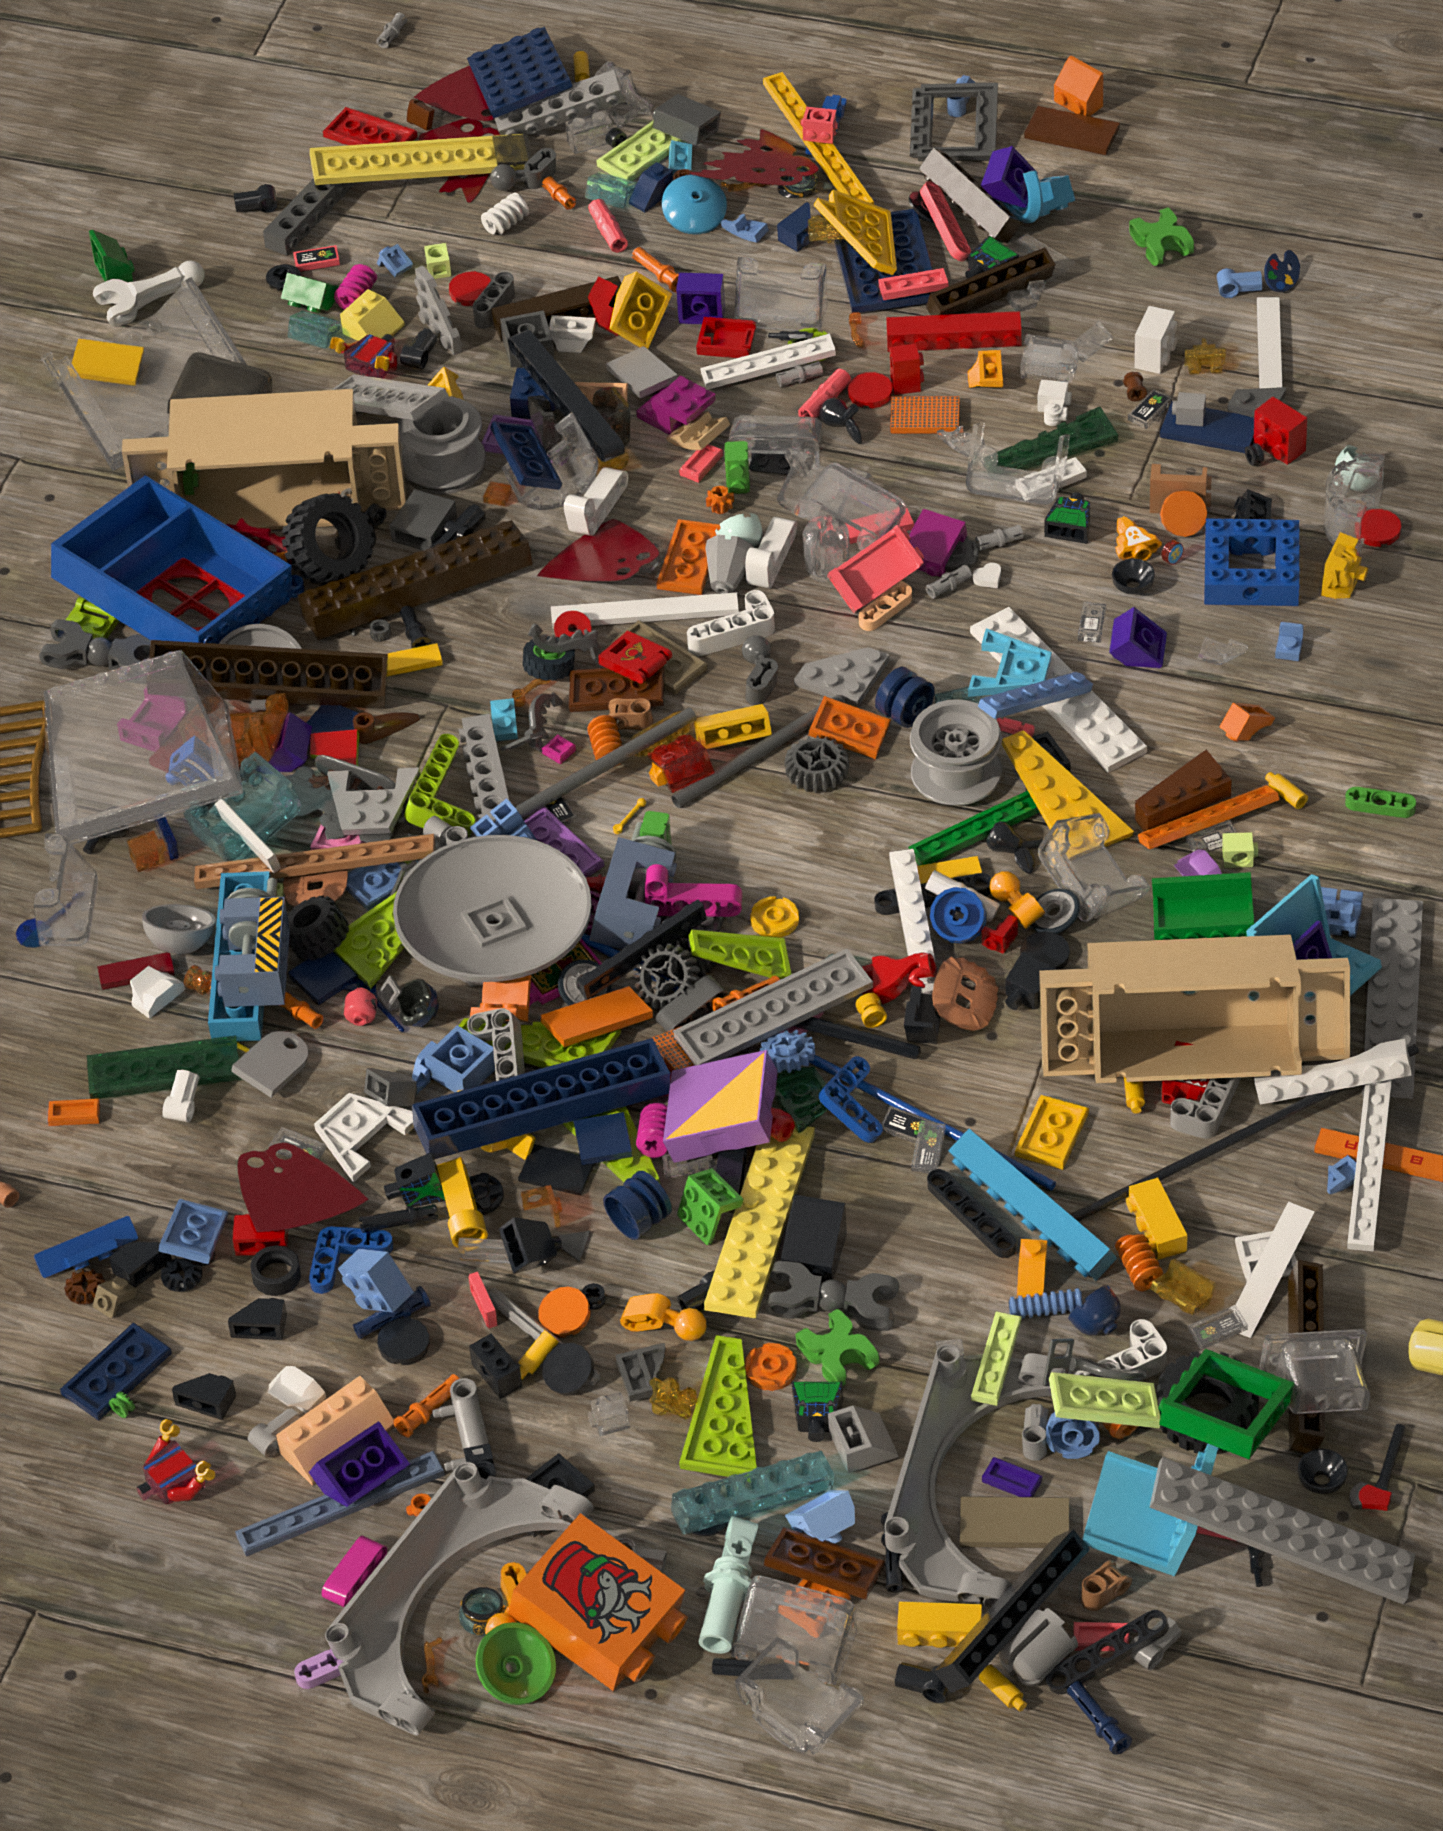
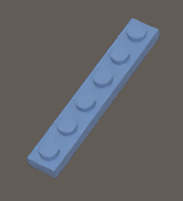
[978,672,1093,719]

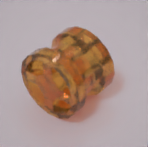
[184,965,212,995]

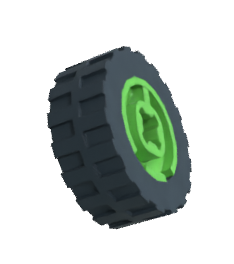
[522,636,575,681]

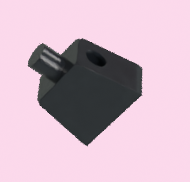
[1005,952,1058,1010]
[499,1217,562,1274]

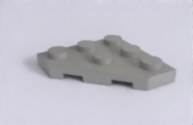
[414,265,462,355]
[794,647,889,707]

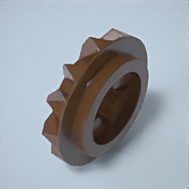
[64,1268,105,1305]

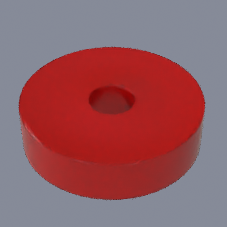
[554,610,592,638]

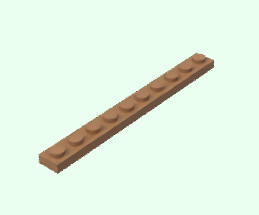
[194,834,436,889]

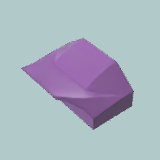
[1174,849,1222,876]

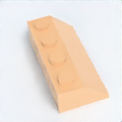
[276,1376,395,1486]

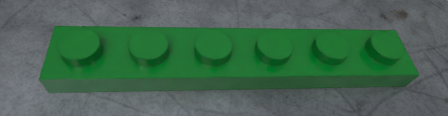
[908,790,1040,866]

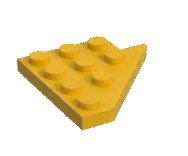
[814,189,897,275]

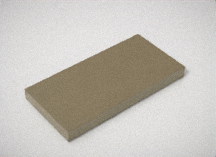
[607,620,707,695]
[960,1497,1069,1548]

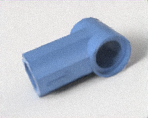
[947,75,975,117]
[1216,268,1262,298]

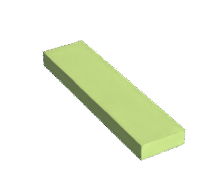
[971,1312,1022,1406]

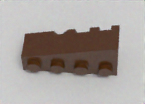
[1135,749,1232,832]

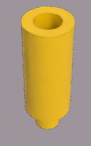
[573,51,590,82]
[1265,772,1308,809]
[1124,1077,1145,1114]
[518,1330,559,1380]
[979,1664,1027,1712]

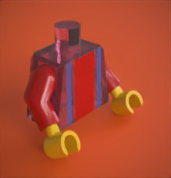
[329,334,398,379]
[136,1419,215,1504]

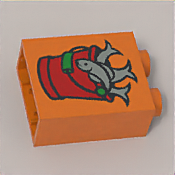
[508,1513,688,1691]

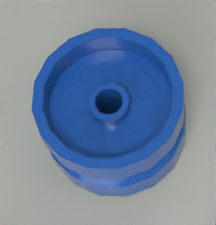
[930,887,987,944]

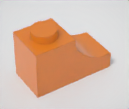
[1220,703,1275,742]

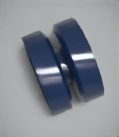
[875,666,935,728]

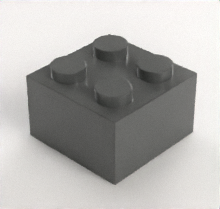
[500,311,555,368]

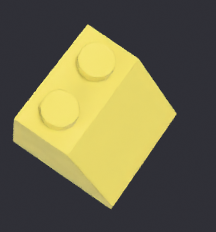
[340,289,405,343]

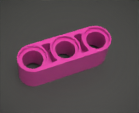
[322,1535,387,1607]

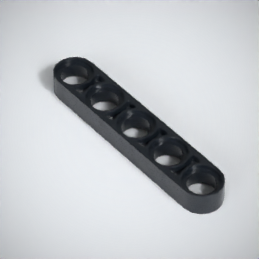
[874,873,992,915]
[927,1169,1016,1258]
[1046,1610,1169,1694]

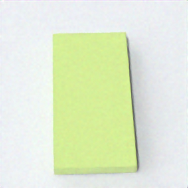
[596,120,687,185]
[1049,1372,1161,1428]

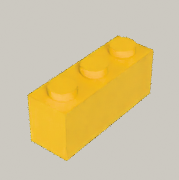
[694,704,772,750]
[1126,1178,1187,1260]
[897,1602,982,1648]

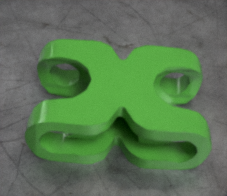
[1129,208,1194,266]
[795,1309,879,1386]

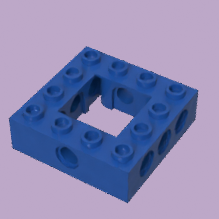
[1204,518,1299,606]

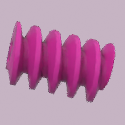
[334,264,377,310]
[636,1103,667,1158]

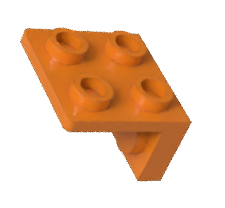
[470,975,531,1022]

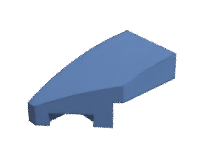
[721,214,769,243]
[412,1041,437,1093]
[1327,1155,1356,1194]

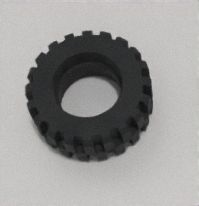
[282,493,374,585]
[1157,1350,1259,1454]

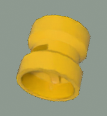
[855,993,887,1028]

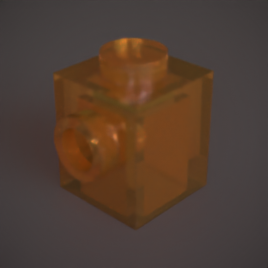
[126,830,167,872]

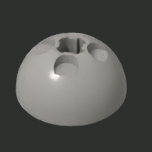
[142,904,216,955]

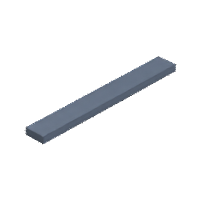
[235,1451,445,1557]

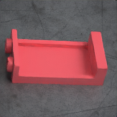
[827,525,924,613]

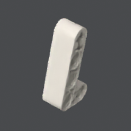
[564,467,628,536]
[745,517,797,589]
[687,590,775,657]
[1074,1319,1167,1382]

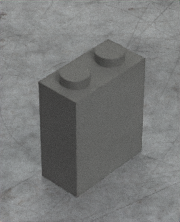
[652,94,721,146]
[390,489,457,551]

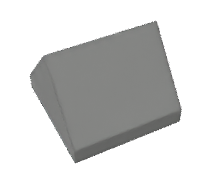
[377,976,402,1011]

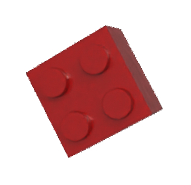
[1253,396,1308,465]

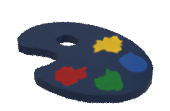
[1264,250,1300,293]

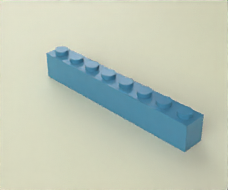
[948,1129,1117,1281]

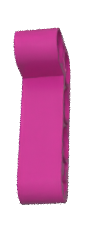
[645,864,743,917]

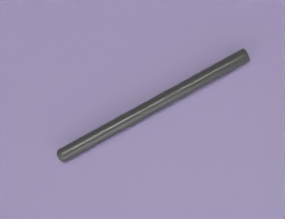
[671,695,845,808]
[515,707,697,819]

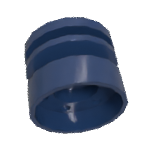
[603,1171,672,1240]

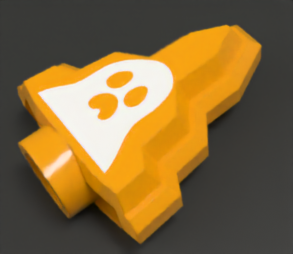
[1116,516,1162,561]

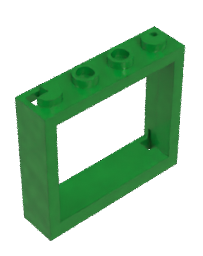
[1158,1349,1294,1459]

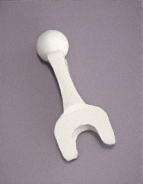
[93,261,205,327]

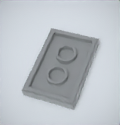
[606,346,678,398]

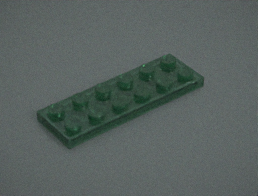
[87,1035,241,1099]

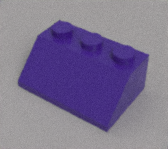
[308,1421,410,1507]

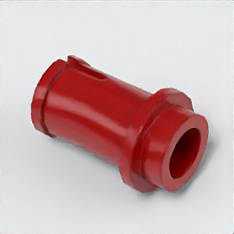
[585,874,606,894]

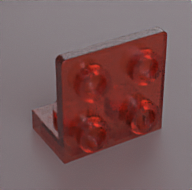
[648,734,715,793]

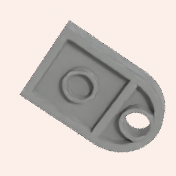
[232,1031,308,1098]

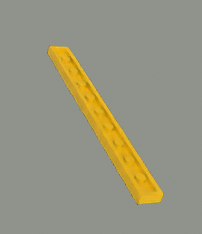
[763,72,874,204]

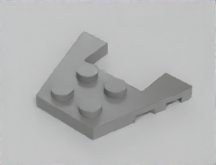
[327,767,421,835]

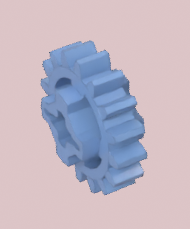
[760,1030,816,1073]

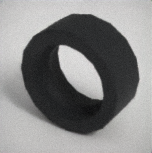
[250,1245,301,1296]

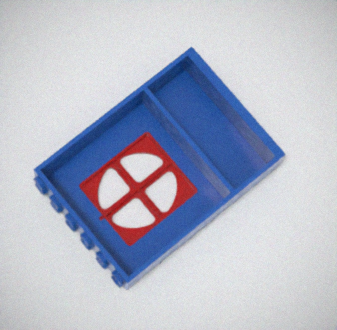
[51,475,292,644]

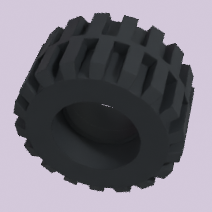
[287,896,349,961]

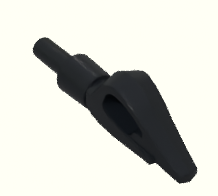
[768,331,813,343]
[1247,1545,1265,1587]

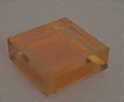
[483,481,512,506]

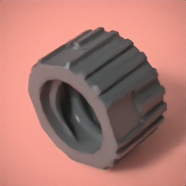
[370,620,391,642]

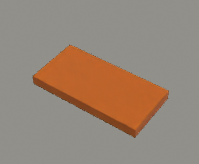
[656,519,721,595]
[541,986,653,1047]

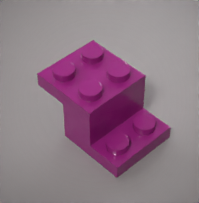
[636,375,716,435]

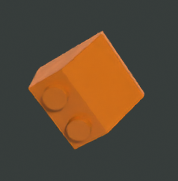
[1054,56,1103,116]

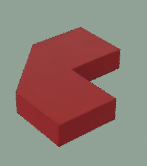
[588,276,618,336]

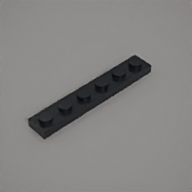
[578,899,707,1000]

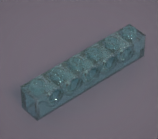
[671,1450,835,1535]

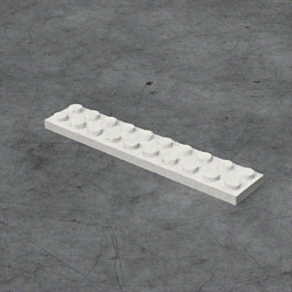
[970,607,1147,773]

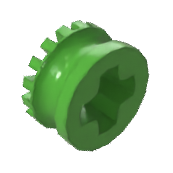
[109,1392,135,1418]

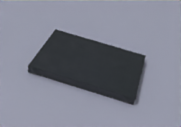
[518,1144,595,1196]

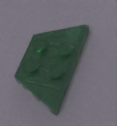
[774,1067,834,1133]

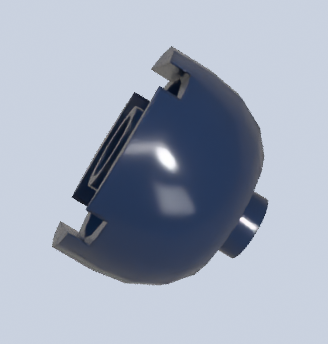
[1068,1285,1121,1336]

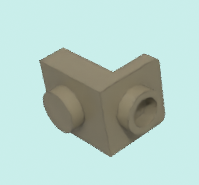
[93,1277,137,1318]

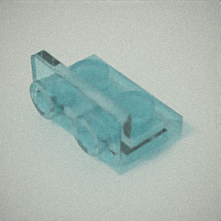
[585,172,637,208]
[287,310,341,348]

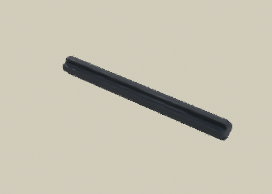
[794,1017,921,1059]

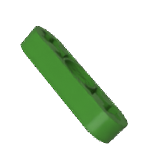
[1345,787,1416,818]

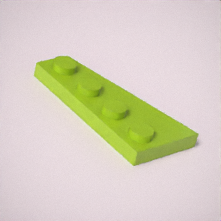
[688,930,792,980]

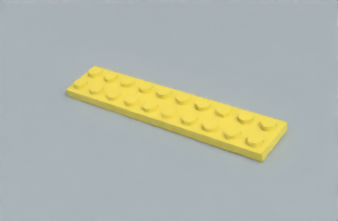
[310,134,528,185]
[704,1125,815,1318]

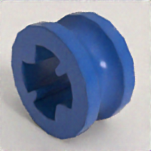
[291,575,305,598]

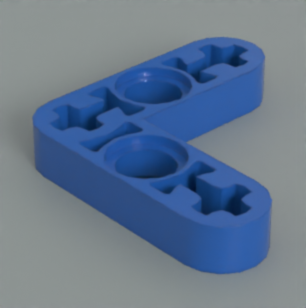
[819,1056,883,1143]
[309,1226,393,1294]

